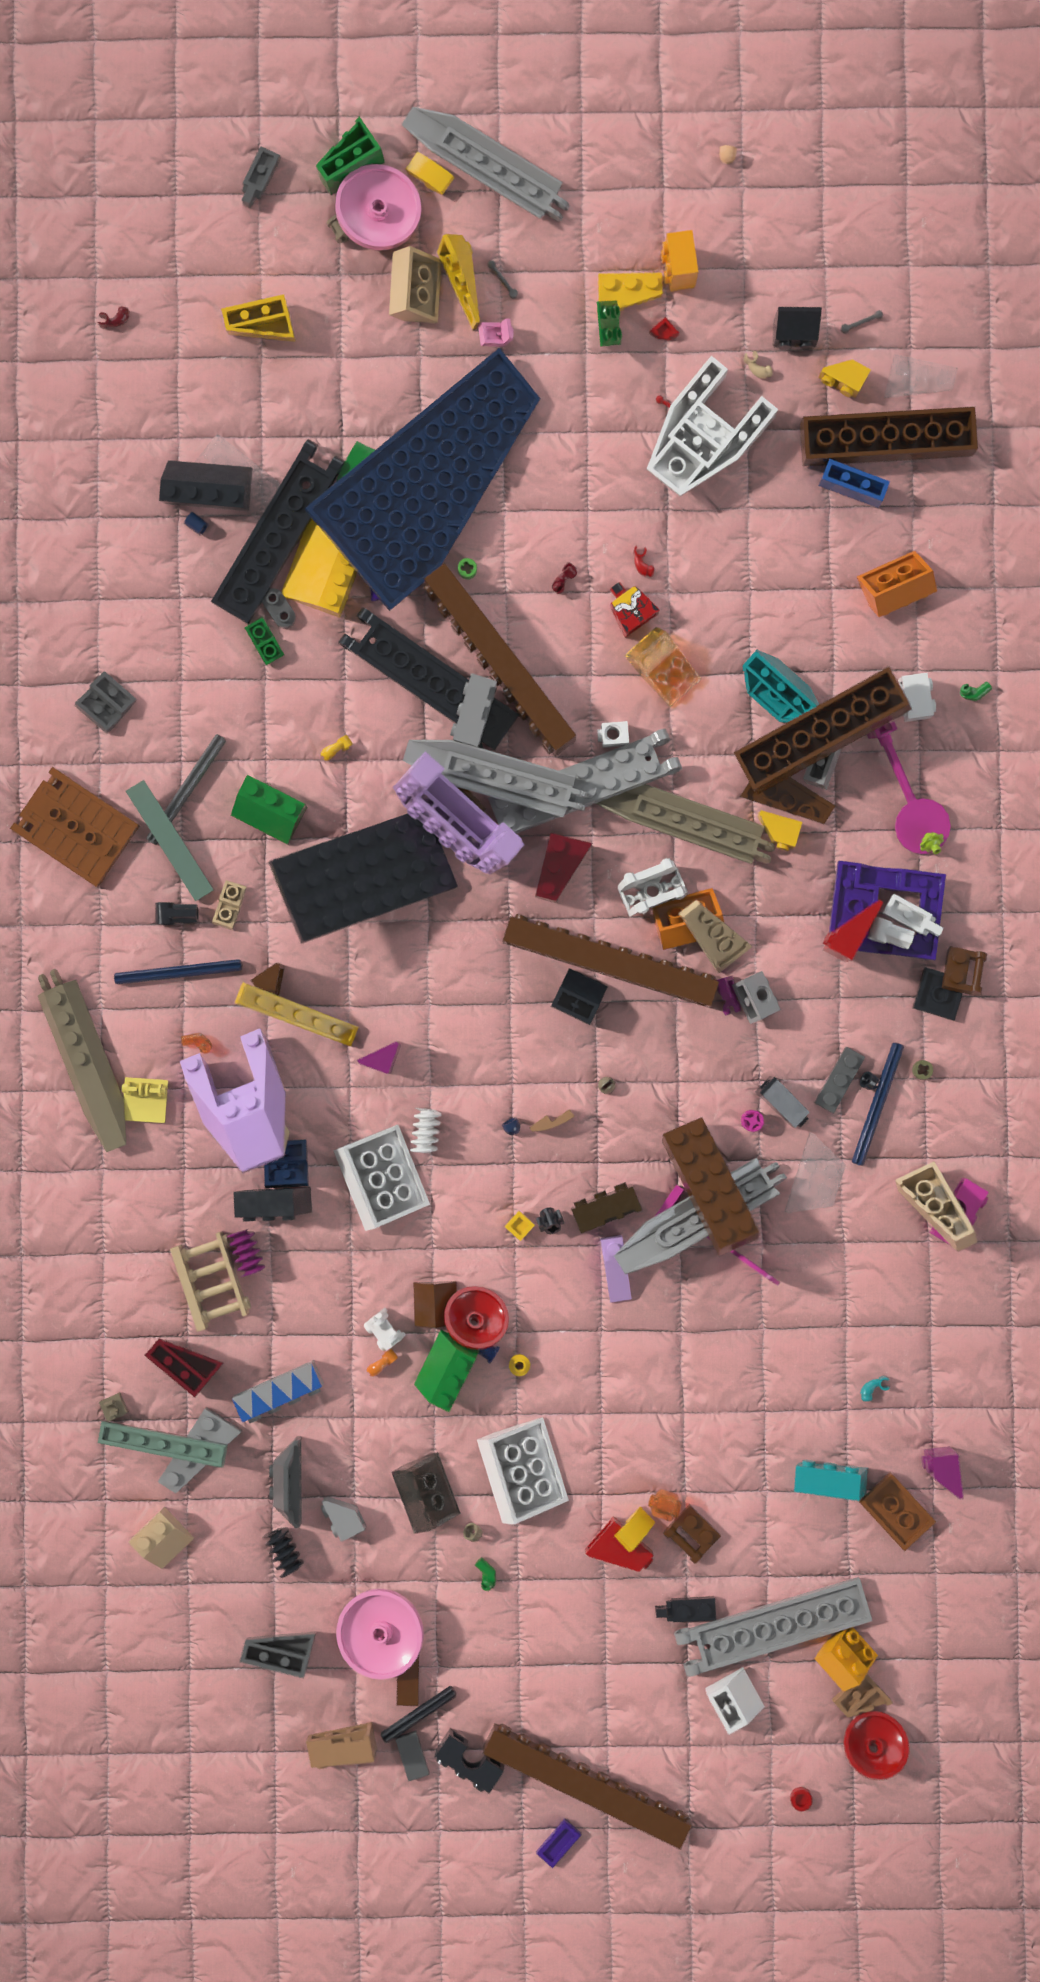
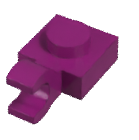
[717,975,741,1016]

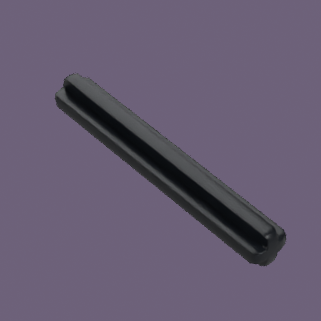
[381,1686,457,1743]

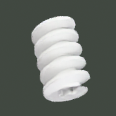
[410,1108,442,1153]

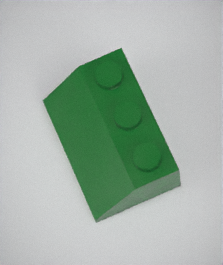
[230,775,307,845]
[414,1329,480,1412]

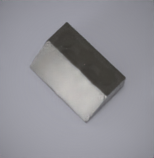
[391,1452,460,1533]

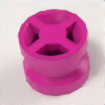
[741,1110,764,1132]

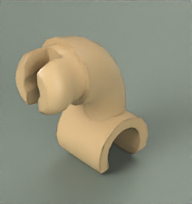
[744,351,773,379]

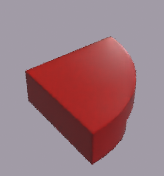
[649,317,679,340]

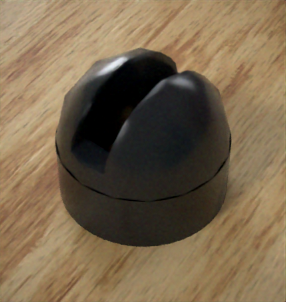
[860,1071,879,1090]

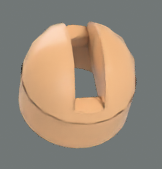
[719,145,737,164]

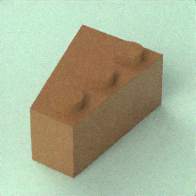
[306,1722,377,1769]

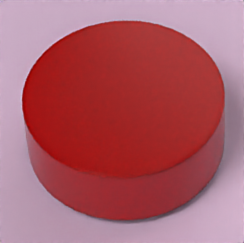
[790,1787,813,1812]

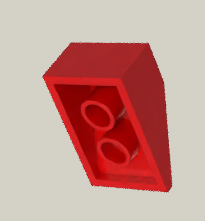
[822,900,883,962]

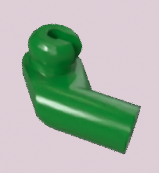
[960,681,992,701]
[475,1557,496,1591]

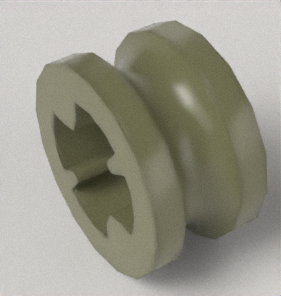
[912,1060,933,1079]

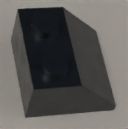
[773,307,822,350]

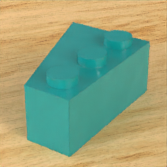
[794,1460,868,1501]

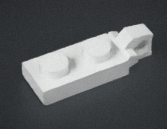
[882,894,944,937]

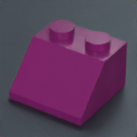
[921,1446,964,1499]

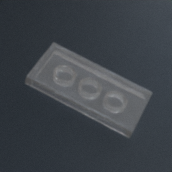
[195,434,280,521]

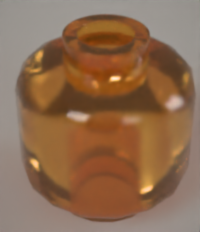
[648,1489,682,1521]

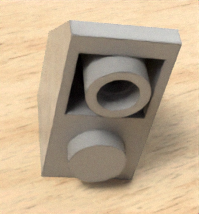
[321,1496,366,1542]

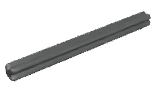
[147,734,226,845]

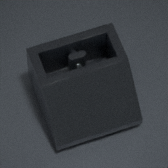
[551,968,608,1025]

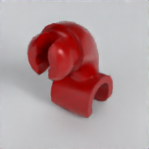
[633,545,654,577]

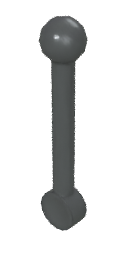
[488,260,518,299]
[841,310,883,334]

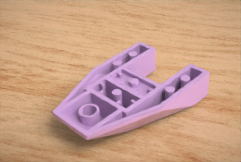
[180,1029,286,1173]

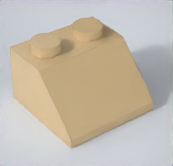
[128,1506,194,1569]

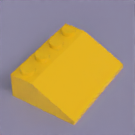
[281,519,357,618]

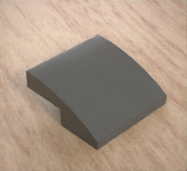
[75,671,136,734]

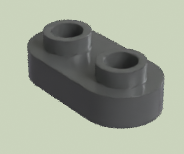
[262,588,296,629]

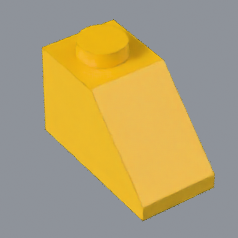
[757,810,802,851]

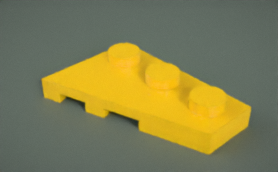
[598,273,662,311]

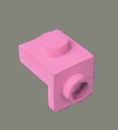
[478,319,514,347]

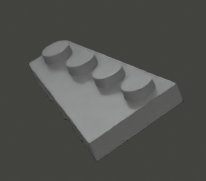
[158,1407,242,1493]

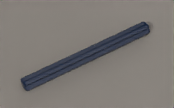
[114,959,242,984]
[852,1043,904,1166]

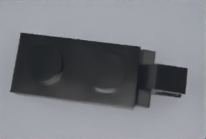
[655,1596,716,1622]

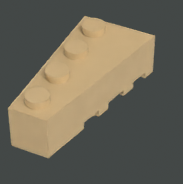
[895,1162,977,1252]

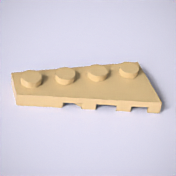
[679,900,753,973]

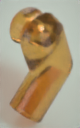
[181,1033,212,1054]

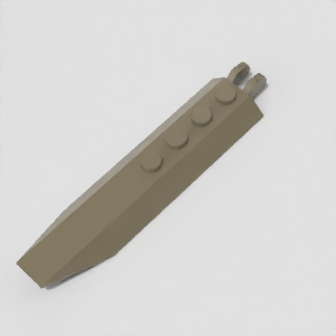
[595,784,775,864]
[38,969,127,1152]

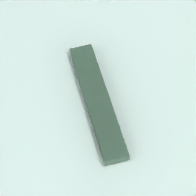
[126,780,214,901]
[98,1421,228,1468]

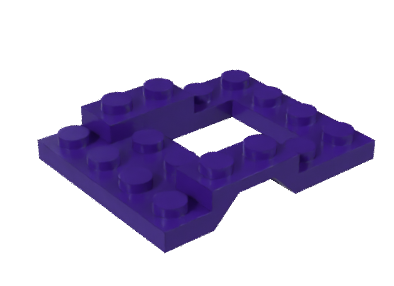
[829,861,946,960]

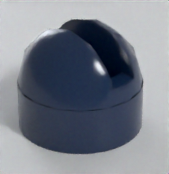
[502,1117,521,1135]

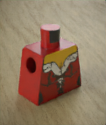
[610,582,660,638]

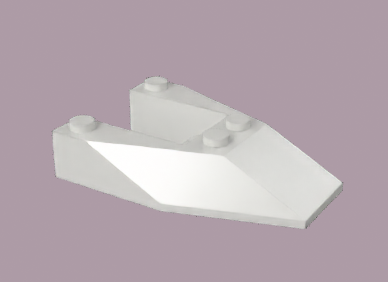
[647,356,778,496]

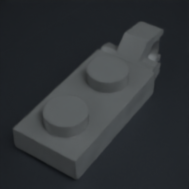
[242,146,281,209]

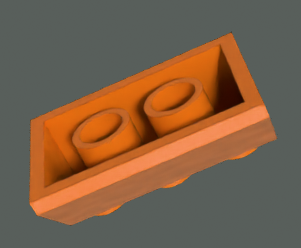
[857,551,937,617]
[651,888,724,950]

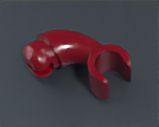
[97,306,129,329]
[552,562,577,594]

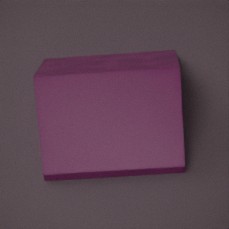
[357,1041,401,1074]

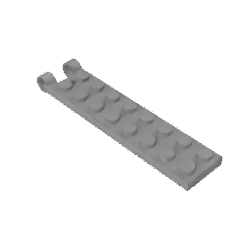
[489,729,682,834]
[674,1577,872,1677]

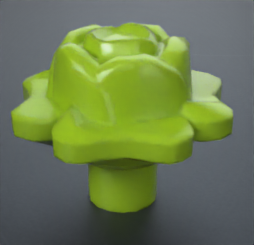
[920,832,944,854]

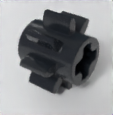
[536,1207,564,1234]

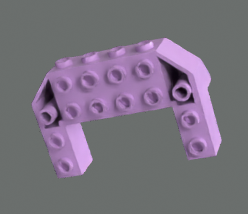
[393,751,524,875]

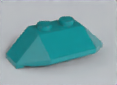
[742,650,820,723]

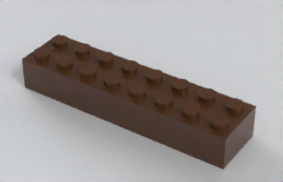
[800,407,978,466]
[734,666,912,795]

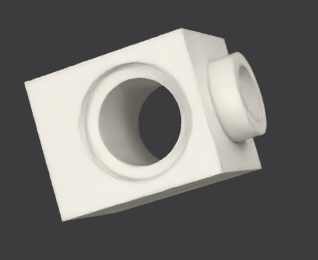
[597,721,629,748]

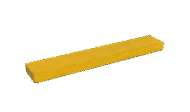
[235,982,359,1047]

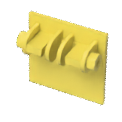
[122,1077,168,1123]

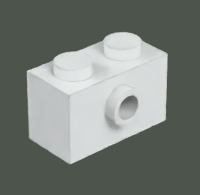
[898,672,936,722]

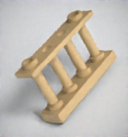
[170,1231,251,1332]

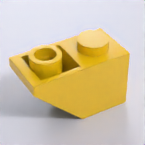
[818,359,871,398]

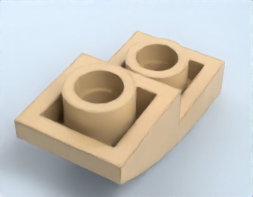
[212,880,246,930]

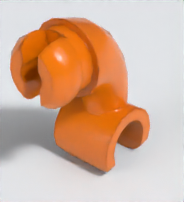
[367,1349,398,1377]

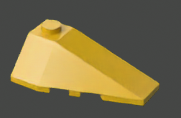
[437,234,480,330]

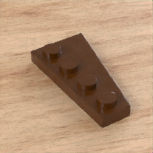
[740,777,836,824]

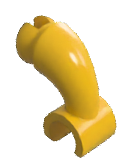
[320,735,353,761]

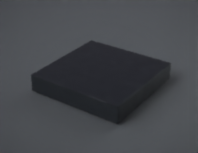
[912,967,963,1021]

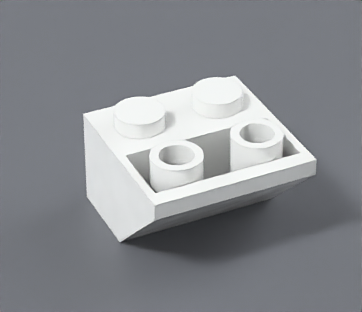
[705,1667,765,1735]

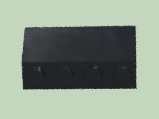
[159,460,253,511]

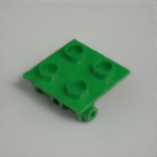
[597,300,622,347]

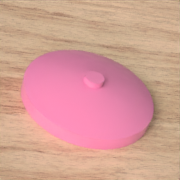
[335,164,421,250]
[337,1589,424,1679]

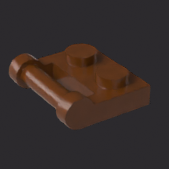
[942,946,987,996]
[663,1504,721,1564]

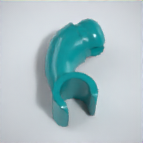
[860,1376,890,1402]

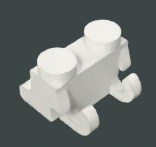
[364,1308,406,1351]

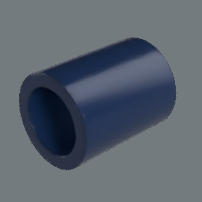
[184,512,209,536]

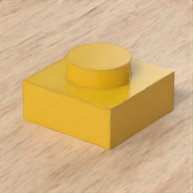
[504,1211,535,1241]

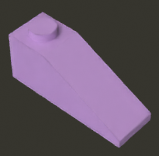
[600,1235,632,1303]

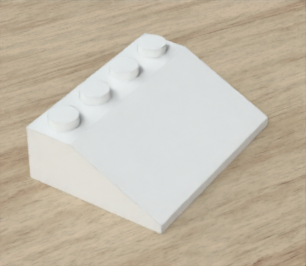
[334,1125,430,1231]
[477,1417,569,1525]

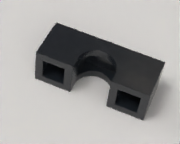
[435,1728,504,1794]

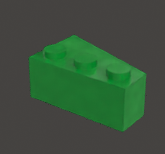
[316,116,385,195]

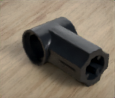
[155,902,199,925]

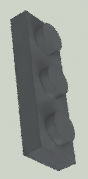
[814,1047,865,1113]

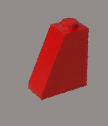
[585,1516,654,1572]

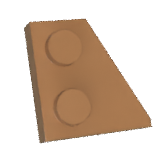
[832,1674,893,1718]

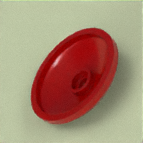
[444,1286,509,1349]
[843,1711,909,1780]

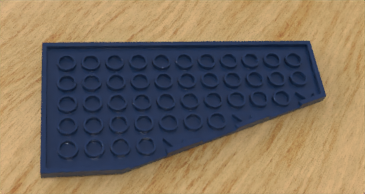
[305,347,541,611]

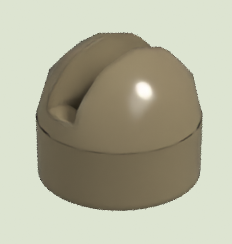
[598,1077,615,1094]
[463,1523,483,1542]

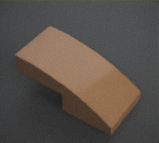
[529,1109,575,1132]

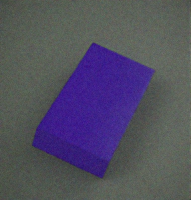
[536,1819,581,1868]

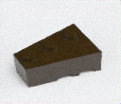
[571,1182,643,1233]

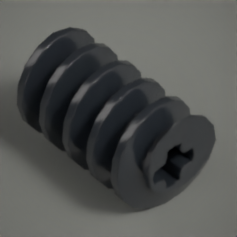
[262,1527,304,1578]

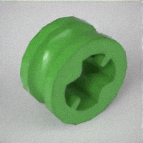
[458,558,477,579]

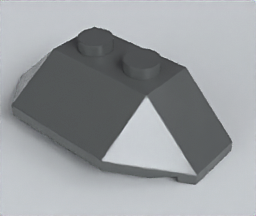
[269,1436,302,1528]

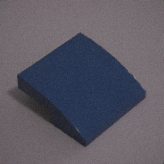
[264,1139,309,1188]

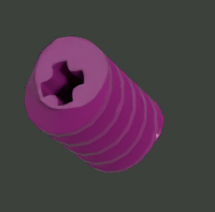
[227,1229,265,1277]

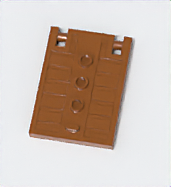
[10,767,140,888]

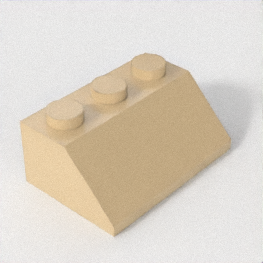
[389,246,441,323]

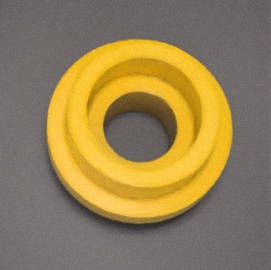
[509,1354,530,1376]

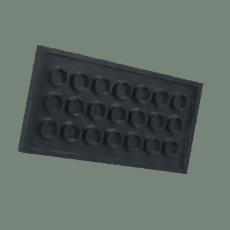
[268,813,458,944]

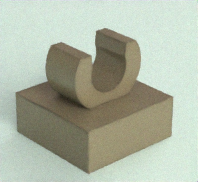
[99,1392,129,1422]

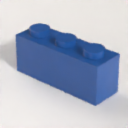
[819,459,890,508]

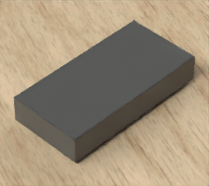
[395,1731,430,1782]

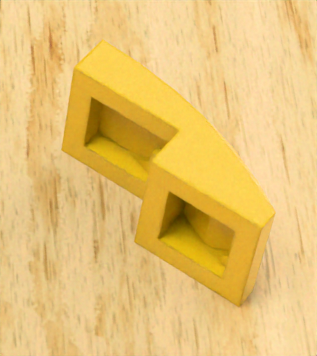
[405,152,455,195]
[614,1506,655,1552]

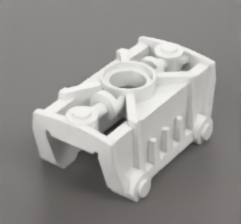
[618,858,689,917]

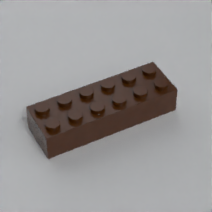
[662,1117,760,1256]

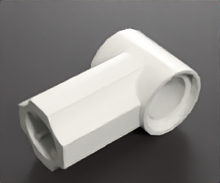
[867,917,914,949]

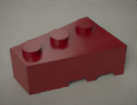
[535,833,593,903]
[144,1338,224,1398]

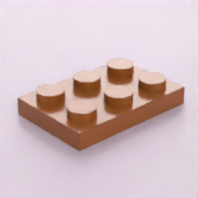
[859,1472,936,1551]

